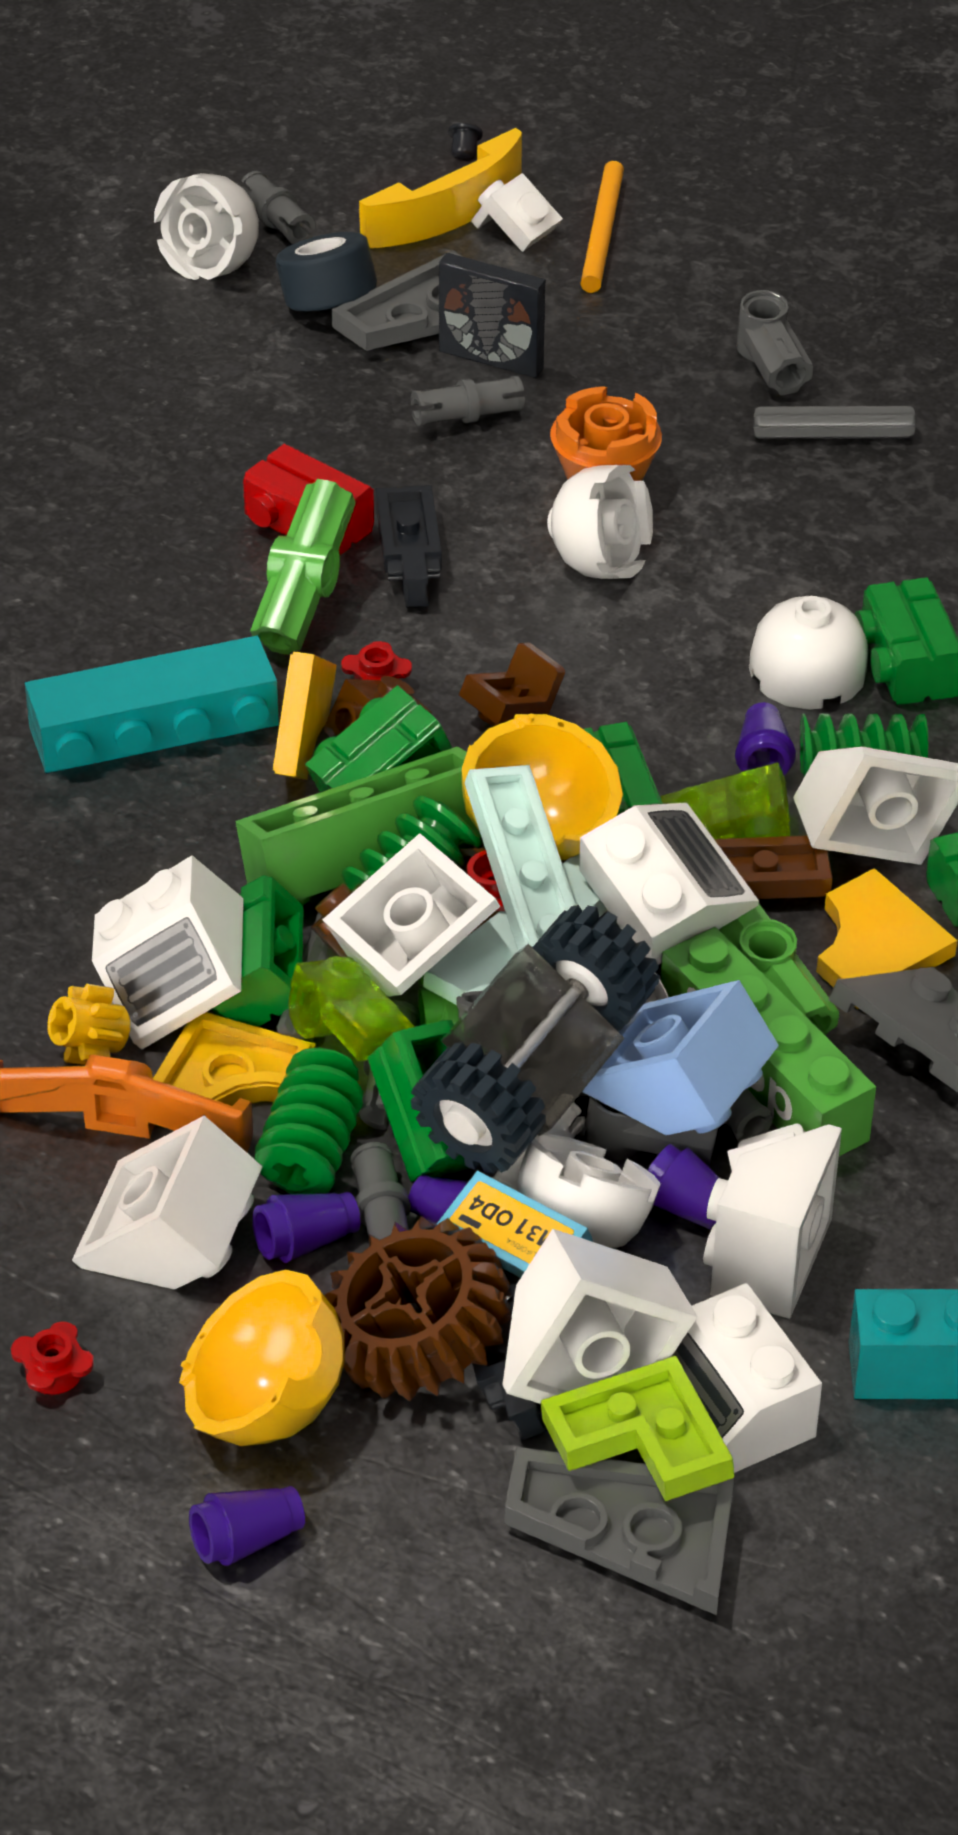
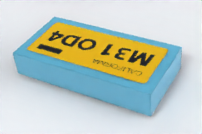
[437,1170,593,1278]

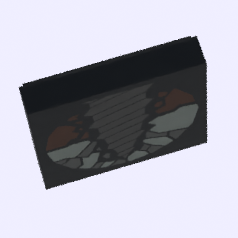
[439,253,546,378]

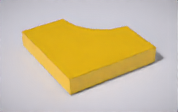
[273,652,337,780]
[816,868,957,1010]
[153,1012,316,1106]

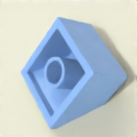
[576,980,779,1135]

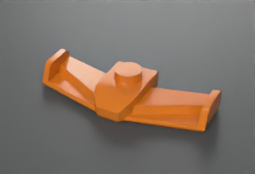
[0,1054,253,1153]

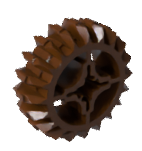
[324,1216,512,1401]

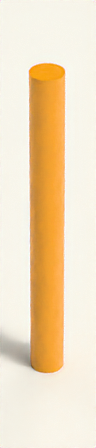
[580,161,624,293]

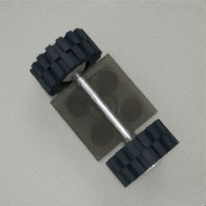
[410,905,660,1174]

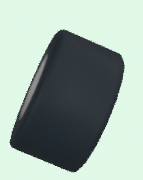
[276,232,377,312]

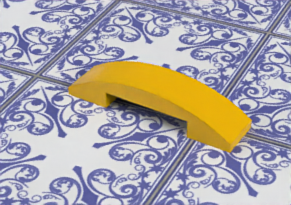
[359,128,522,249]

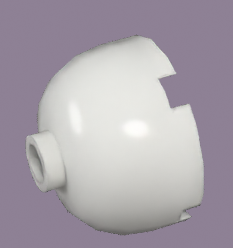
[154,173,259,280]
[547,465,653,579]
[749,596,868,710]
[517,1134,661,1249]

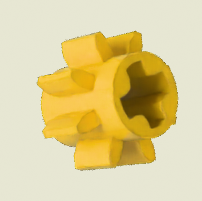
[48,984,130,1065]

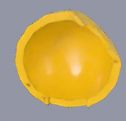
[462,713,623,860]
[179,1270,345,1446]

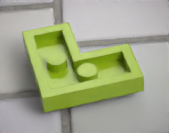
[540,1356,734,1501]

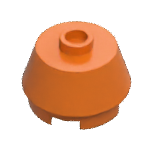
[550,387,662,481]

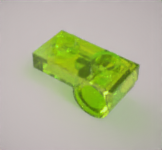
[661,762,791,839]
[289,956,415,1061]

